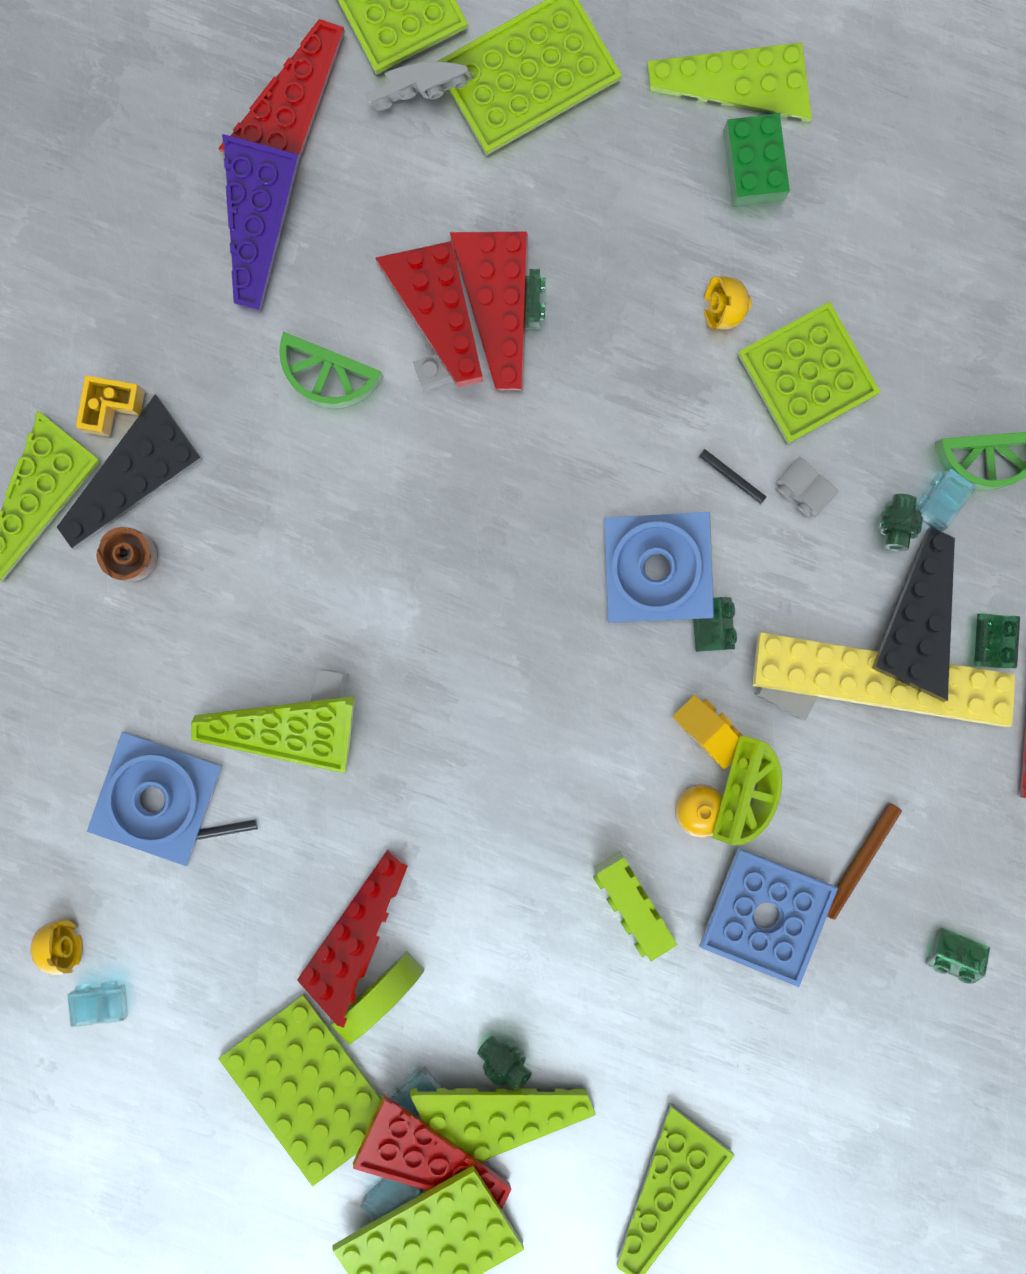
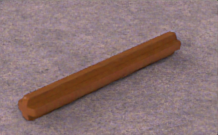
[827,803,902,920]

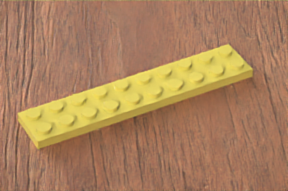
[752,633,1015,728]

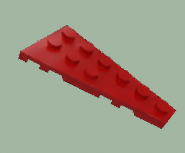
[218,19,345,158]
[450,231,528,391]
[375,241,484,388]
[297,850,408,1028]
[353,1094,512,1210]

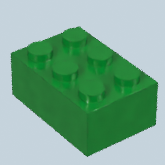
[723,113,790,207]

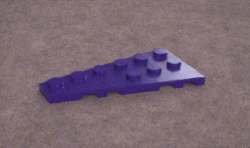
[222,134,300,311]

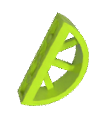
[712,735,782,845]
[330,951,425,1044]

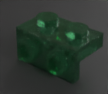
[525,269,546,329]
[693,597,737,652]
[974,614,1020,669]
[925,928,990,984]

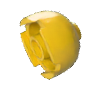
[704,276,752,330]
[675,784,723,838]
[30,920,83,975]

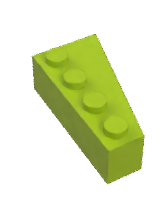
[592,851,678,962]

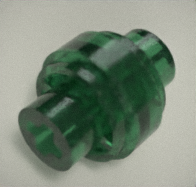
[878,494,923,551]
[477,1036,532,1091]

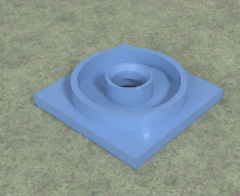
[604,512,714,623]
[87,732,223,866]
[699,847,838,987]

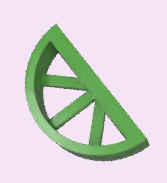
[279,331,383,409]
[934,432,1026,490]

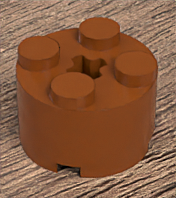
[96,527,157,582]

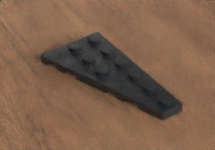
[57,394,202,549]
[872,527,955,702]

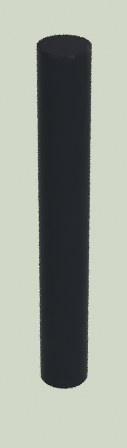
[699,449,767,505]
[196,819,258,841]

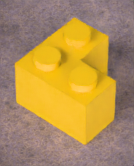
[76,375,145,437]
[672,695,742,770]

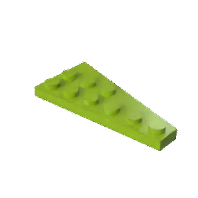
[647,42,812,123]
[0,410,101,582]
[616,1104,734,1274]

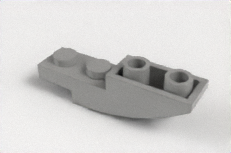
[365,62,474,110]

